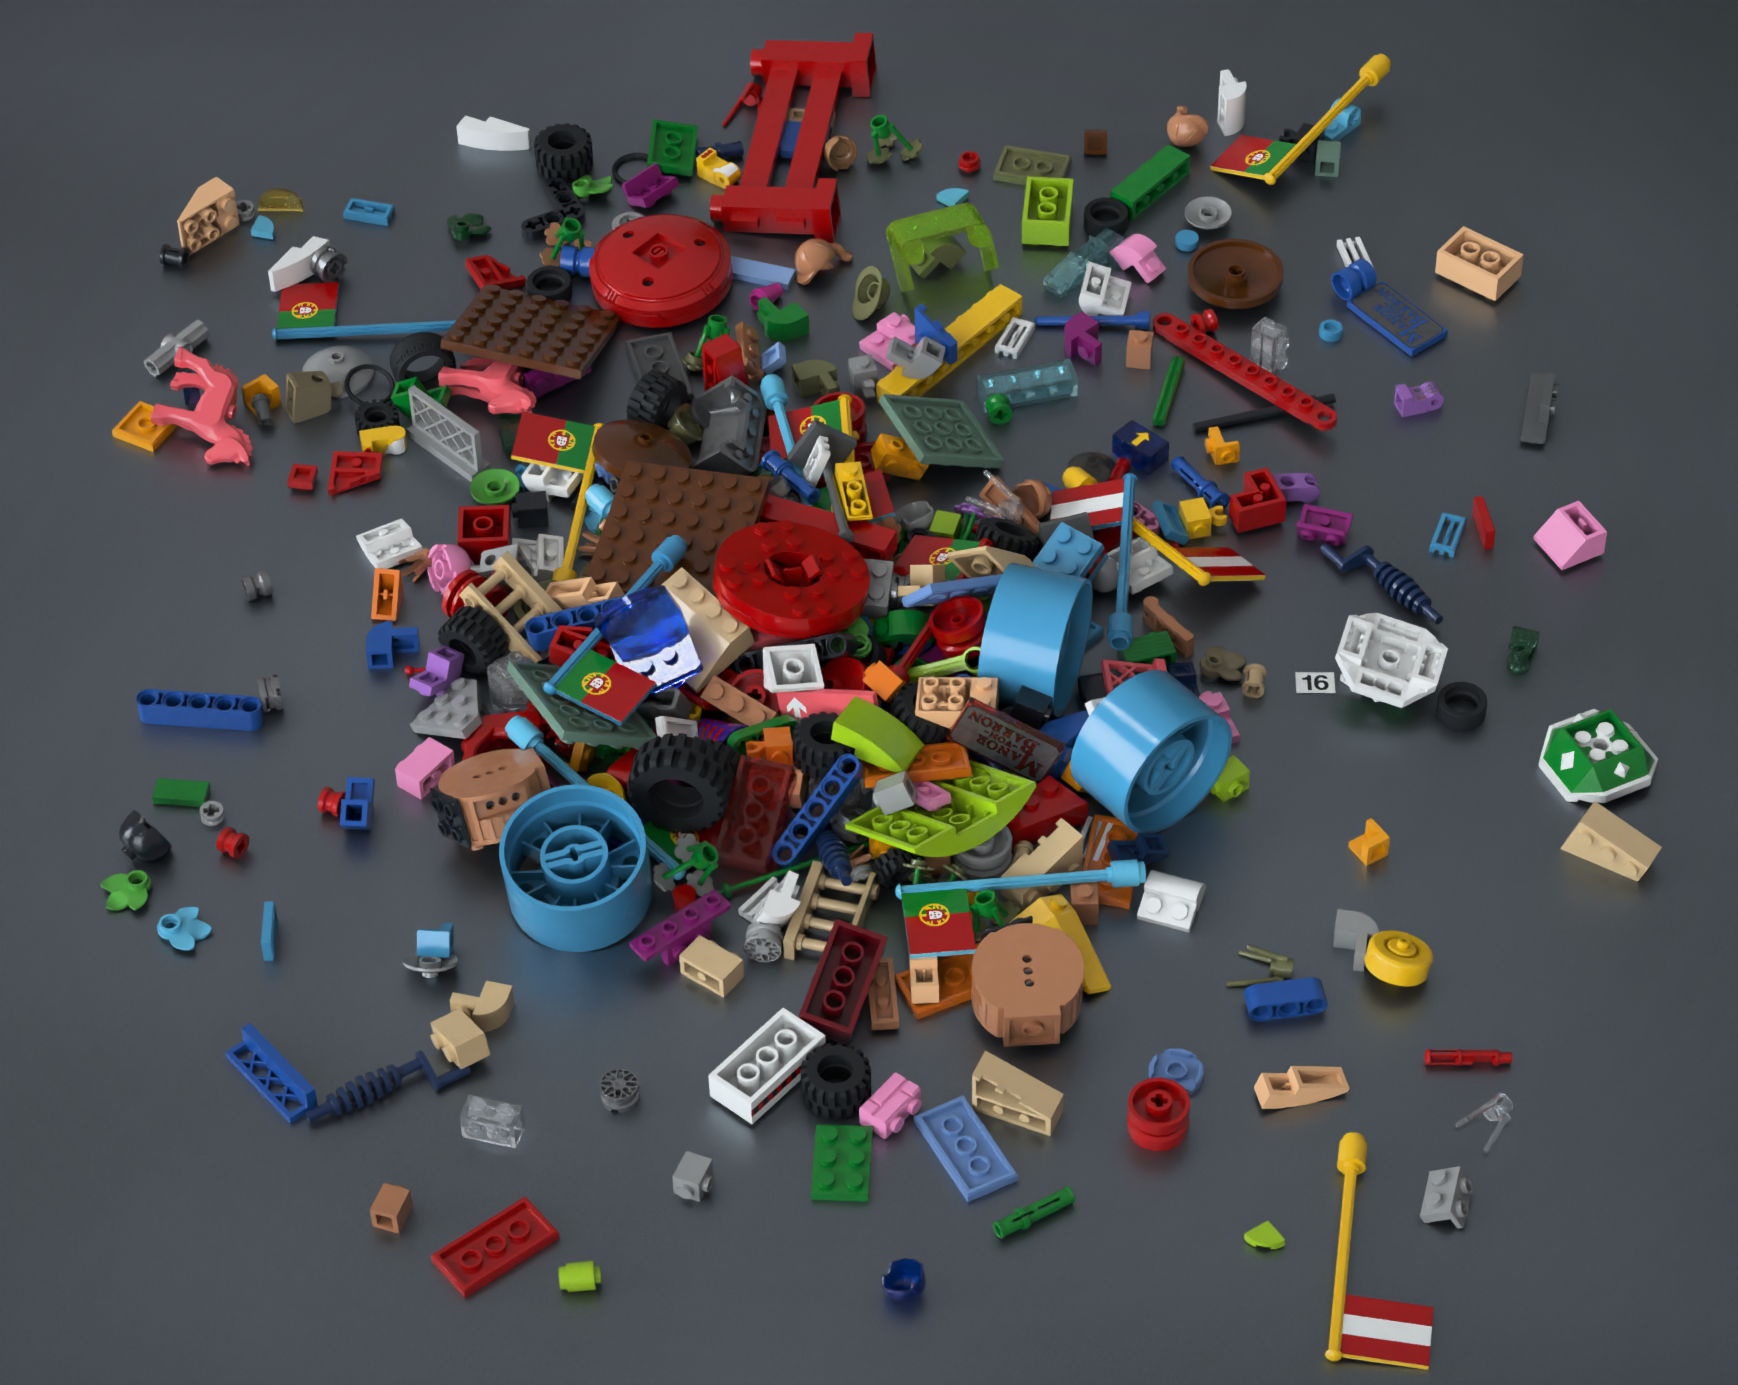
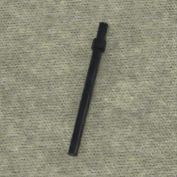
[1193,393,1336,433]

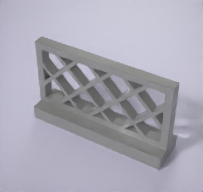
[406,385,491,482]

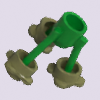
[682,315,731,372]

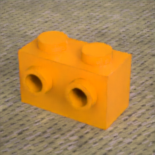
[870,433,930,481]

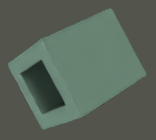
[1315,140,1341,177]

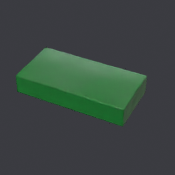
[152,778,210,807]

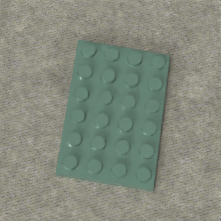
[507,661,657,750]

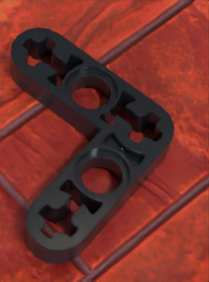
[521,177,586,241]

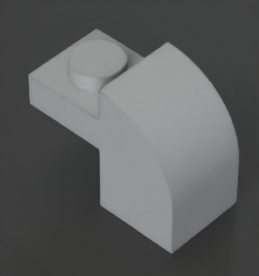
[886,336,946,379]
[1333,909,1379,972]

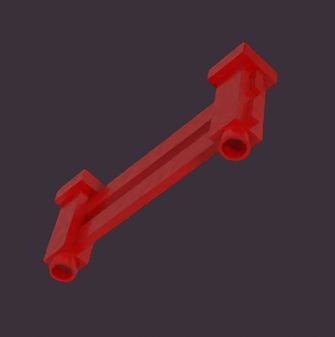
[710,33,877,243]

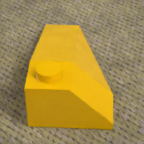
[1009,894,1111,994]

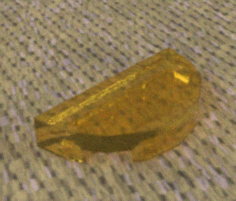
[257,188,304,211]

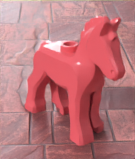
[151,347,253,466]
[438,357,537,414]

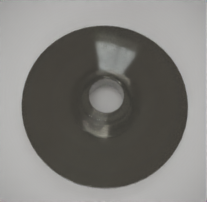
[1067,452,1116,483]

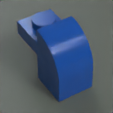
[366,621,420,669]
[340,777,375,830]

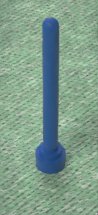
[1034,311,1150,330]

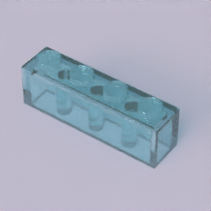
[976,359,1078,413]

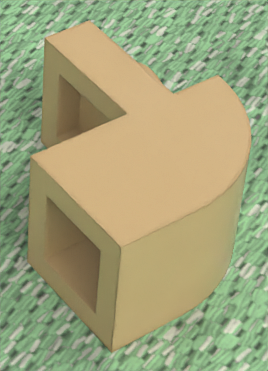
[898,565,945,606]
[449,981,515,1032]

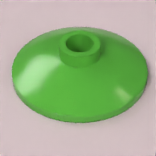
[470,469,520,505]

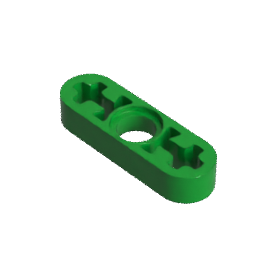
[727,714,798,757]

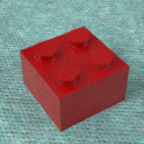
[457,505,511,563]

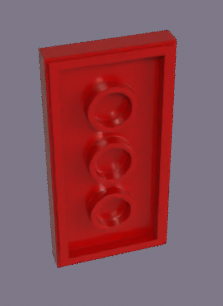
[431,1196,560,1298]

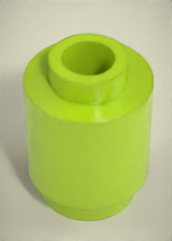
[559,1260,602,1292]

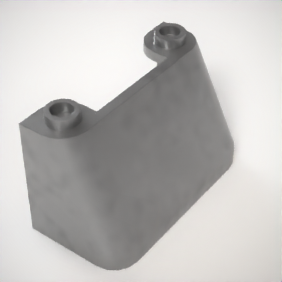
[689,375,767,476]

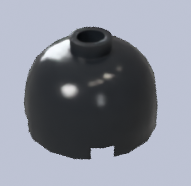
[119,810,172,862]

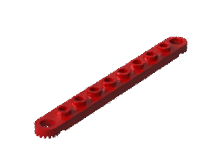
[1153,313,1337,431]

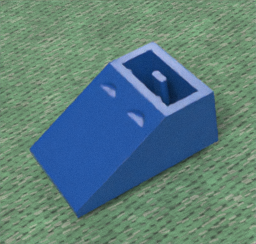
[1031,710,1089,783]

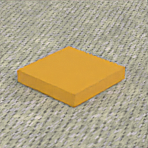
[112,401,178,452]

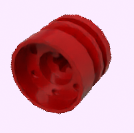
[442,569,509,618]

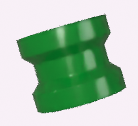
[986,393,1013,425]

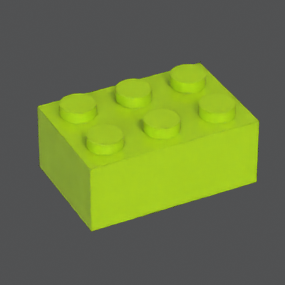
[1022,176,1074,246]

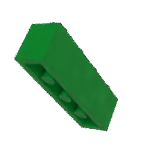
[1110,144,1190,220]

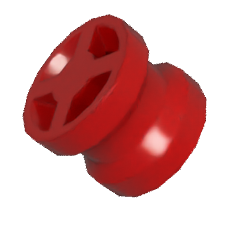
[1190,309,1219,334]
[317,787,346,817]
[216,827,250,859]

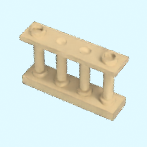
[459,551,562,663]
[783,860,880,960]

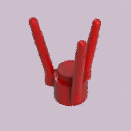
[722,82,763,126]

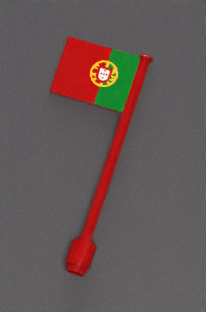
[877,535,993,703]

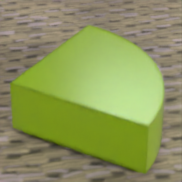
[1244,1221,1285,1249]

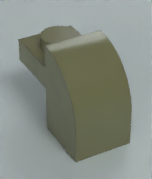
[908,231,967,279]
[792,359,840,398]

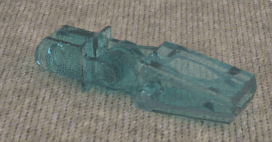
[1043,228,1124,298]

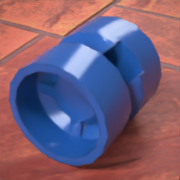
[560,245,596,278]
[1331,258,1377,300]

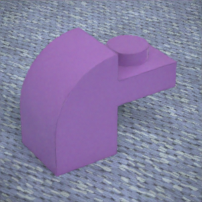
[409,645,465,696]

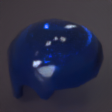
[881,1258,926,1302]

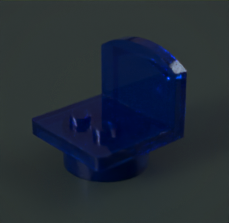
[594,585,703,698]

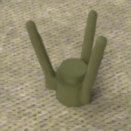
[1226,944,1294,987]

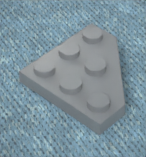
[410,678,482,739]

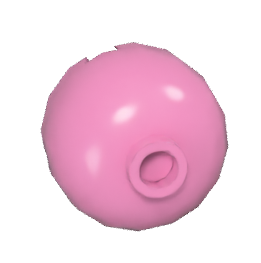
[427,544,474,595]

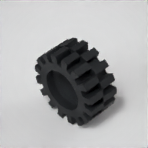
[354,399,400,435]
[872,847,922,889]

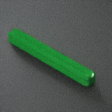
[1152,355,1185,427]

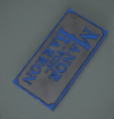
[1347,281,1448,357]

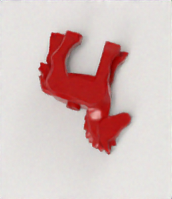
[461,702,553,769]

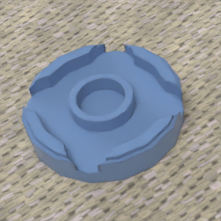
[1148,1048,1204,1096]

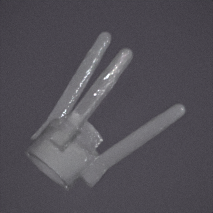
[966,470,1024,523]
[1455,1093,1513,1154]

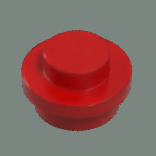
[958,151,981,172]

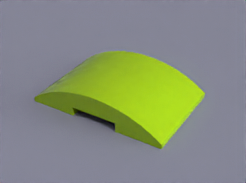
[845,760,1036,857]

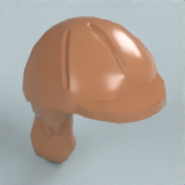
[1167,105,1209,148]
[794,239,853,285]
[985,479,1053,520]

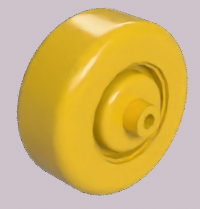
[1364,930,1433,987]

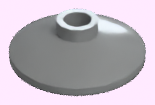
[1185,196,1232,229]
[403,952,458,978]

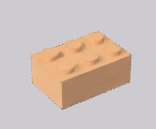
[1435,226,1524,301]

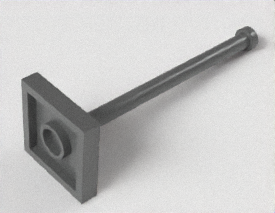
[787,419,857,543]

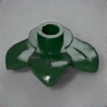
[447,213,492,241]

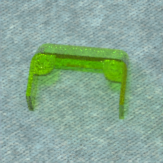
[886,203,1000,292]

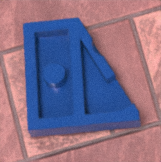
[915,304,957,365]

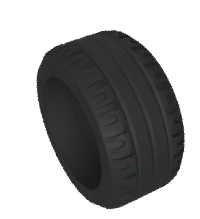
[390,332,456,390]

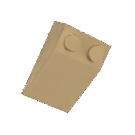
[947,546,1037,601]

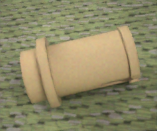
[1009,840,1034,868]

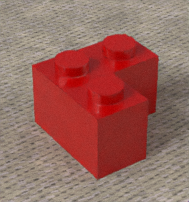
[1229,467,1286,533]

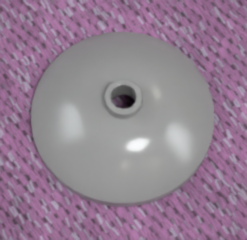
[302,345,375,399]

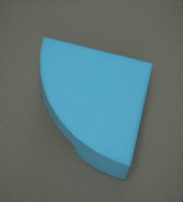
[937,188,969,209]
[251,215,275,240]
[584,504,603,534]

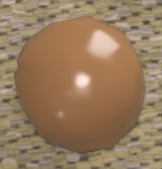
[823,135,858,171]

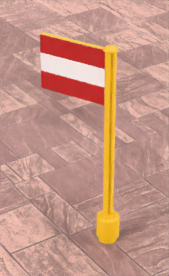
[1062,466,1266,586]
[1325,1132,1434,1370]

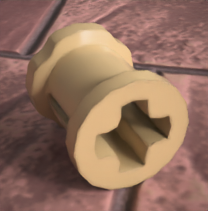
[1242,664,1267,698]

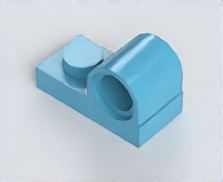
[1324,98,1361,141]

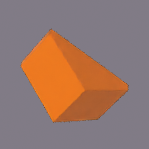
[371,568,404,621]

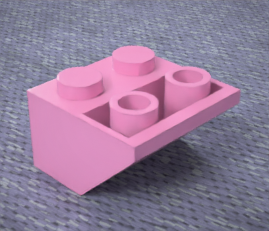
[1534,501,1607,570]

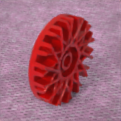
[820,656,871,691]

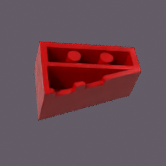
[702,333,749,391]
[549,625,642,669]
[1006,775,1088,853]

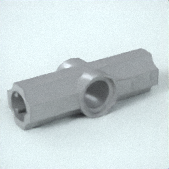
[144,320,210,377]

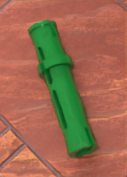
[993,1186,1075,1239]

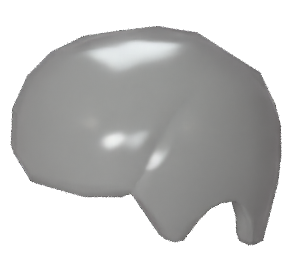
[895,501,935,533]
[1091,558,1118,593]

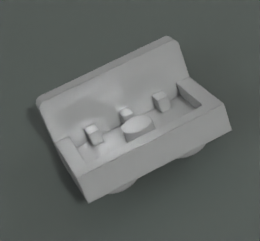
[1420,1166,1473,1229]

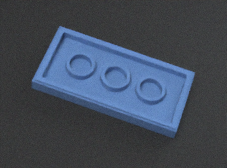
[902,574,1002,608]
[914,1095,1018,1202]

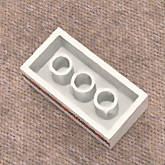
[709,1008,826,1124]

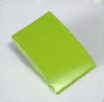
[831,696,924,773]

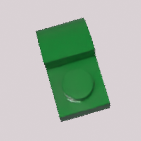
[757,297,809,342]
[391,377,452,419]
[874,610,934,646]

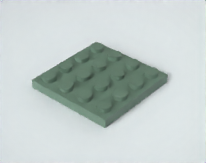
[879,394,1005,469]

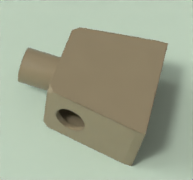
[285,371,343,424]

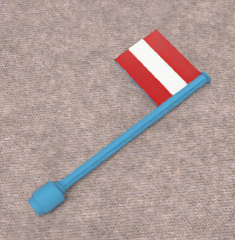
[1050,473,1138,650]

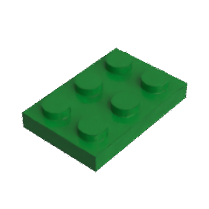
[647,119,698,177]
[811,1124,873,1202]

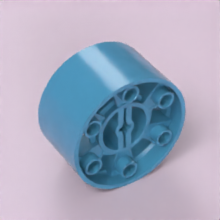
[978,562,1093,717]
[1070,670,1232,833]
[499,784,653,952]

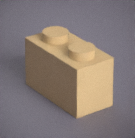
[679,935,744,998]
[430,1008,490,1069]

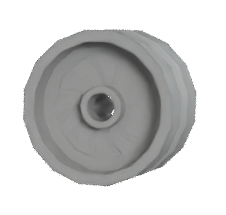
[953,826,1012,880]

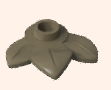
[1199,646,1247,681]

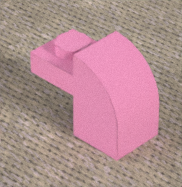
[1110,234,1166,283]

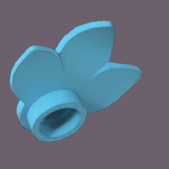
[157,907,212,951]

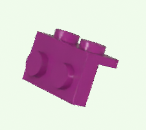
[622,164,679,208]
[1296,504,1353,546]

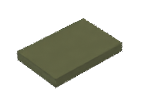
[993,145,1072,185]

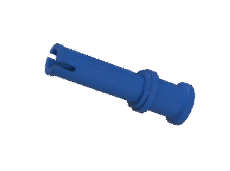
[761,450,821,504]
[1171,456,1230,510]

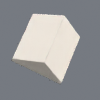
[763,644,824,693]

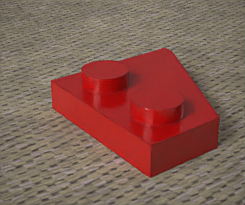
[465,255,526,290]
[327,451,384,495]

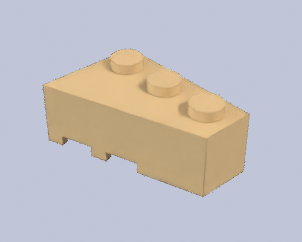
[1560,801,1662,882]
[1001,818,1083,912]
[972,1051,1064,1136]

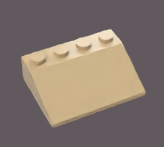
[630,567,755,693]

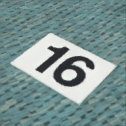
[1295,672,1336,693]

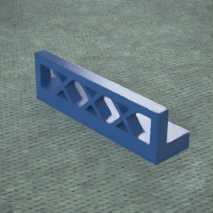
[225,1023,318,1124]

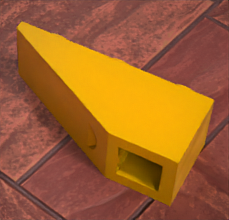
[835,461,873,521]

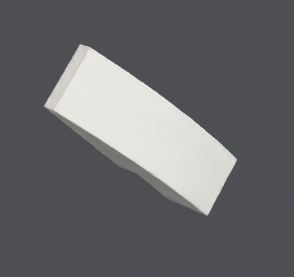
[457,116,532,151]
[268,236,330,292]

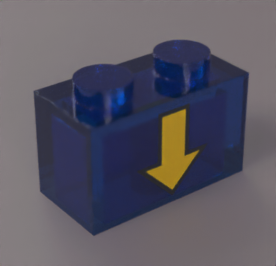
[1112,420,1169,475]

